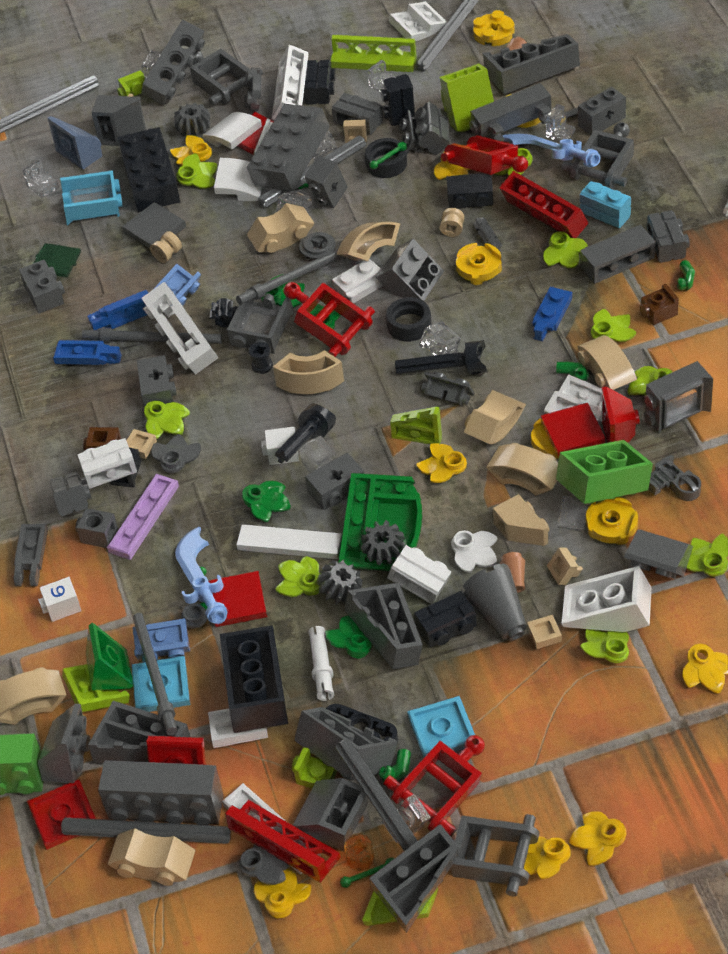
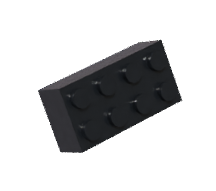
[118,127,180,213]
[220,625,288,733]

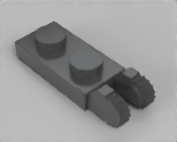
[14,524,48,586]

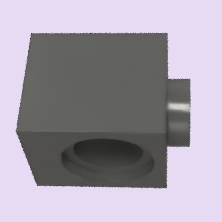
[76,508,118,548]

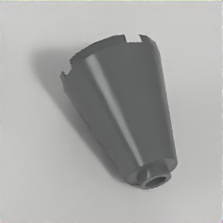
[462,564,527,641]

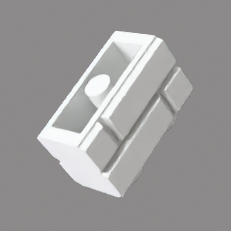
[77,438,137,489]
[387,545,451,604]

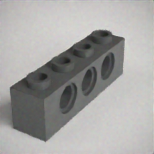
[142,19,205,106]

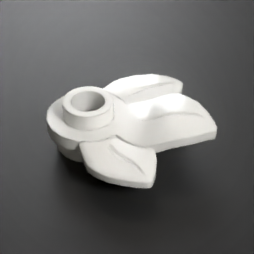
[451,531,497,573]

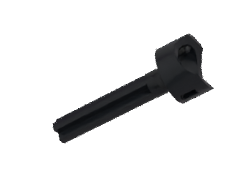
[395,340,488,375]
[275,403,336,464]

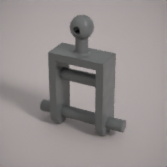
[190,49,263,105]
[562,122,634,189]
[450,814,540,897]

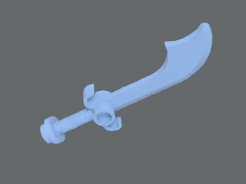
[502,134,600,168]
[175,527,228,624]

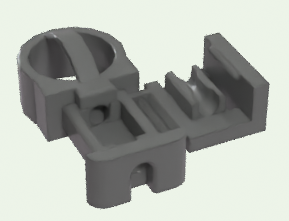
[648,455,701,501]

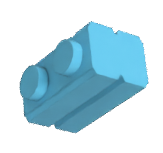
[580,181,631,228]

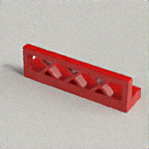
[225,800,341,883]

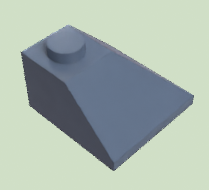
[48,116,103,169]

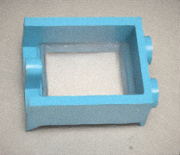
[60,171,123,226]

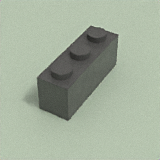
[580,225,655,284]

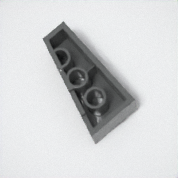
[482,34,580,94]

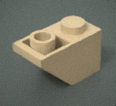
[493,494,549,546]

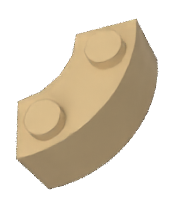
[247,203,315,253]
[337,222,400,261]
[577,335,637,390]
[273,350,344,394]
[464,390,526,444]
[486,443,558,496]
[0,667,67,725]
[108,828,195,886]

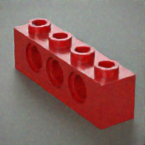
[499,171,588,238]

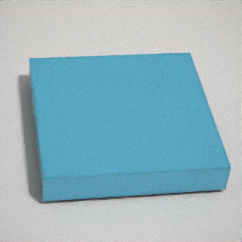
[132,656,191,712]
[407,696,475,758]

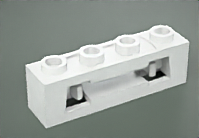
[272,45,308,120]
[142,282,218,375]

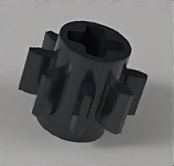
[209,298,238,327]

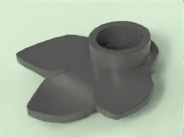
[151,434,201,473]
[239,844,291,885]

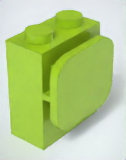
[439,63,494,132]

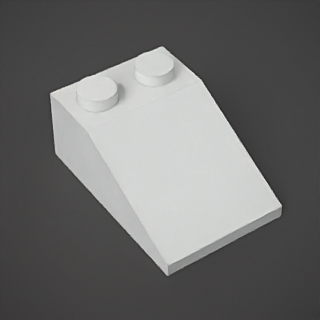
[562,566,652,632]

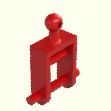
[441,135,528,175]
[284,282,375,357]
[383,735,485,837]

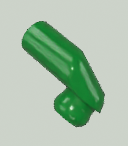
[677,260,695,291]
[556,362,589,381]
[379,749,411,782]

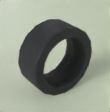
[365,138,407,178]
[386,297,432,342]

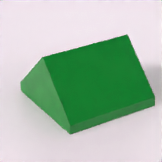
[85,622,134,690]

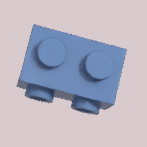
[154,264,201,307]
[132,618,190,662]

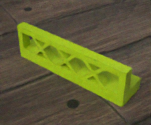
[330,35,417,72]

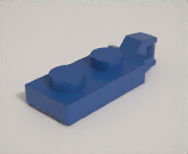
[532,286,572,341]
[88,290,148,330]
[53,340,122,365]

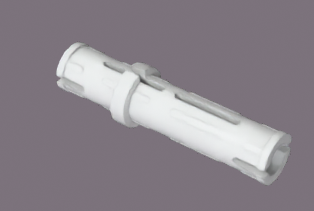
[308,626,334,701]

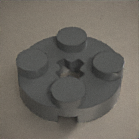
[244,67,261,111]

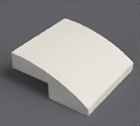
[389,2,447,41]
[202,112,262,149]
[214,158,262,201]
[544,375,602,420]

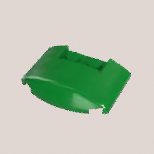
[339,473,423,571]

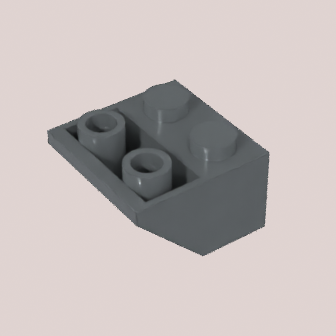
[92,95,146,146]
[376,239,444,301]
[624,529,693,579]
[38,704,91,783]
[293,778,368,852]

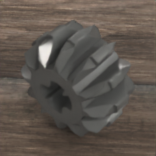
[174,102,210,137]
[361,520,405,566]
[317,559,363,605]

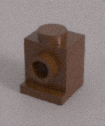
[639,284,679,326]
[83,427,121,451]

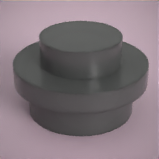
[181,603,208,629]

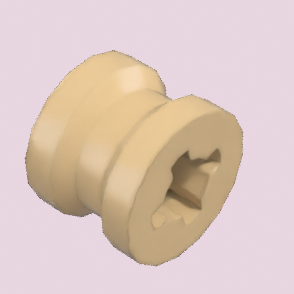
[440,208,464,237]

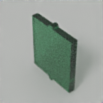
[34,243,81,278]

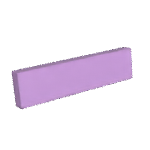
[107,474,179,560]

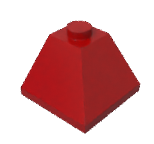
[601,386,640,443]

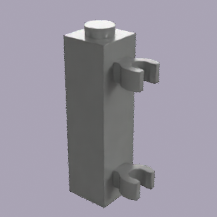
[469,83,552,141]

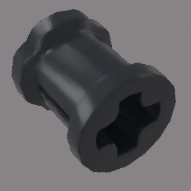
[249,342,273,374]

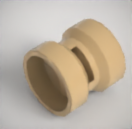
[150,231,182,263]

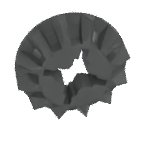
[299,232,336,261]

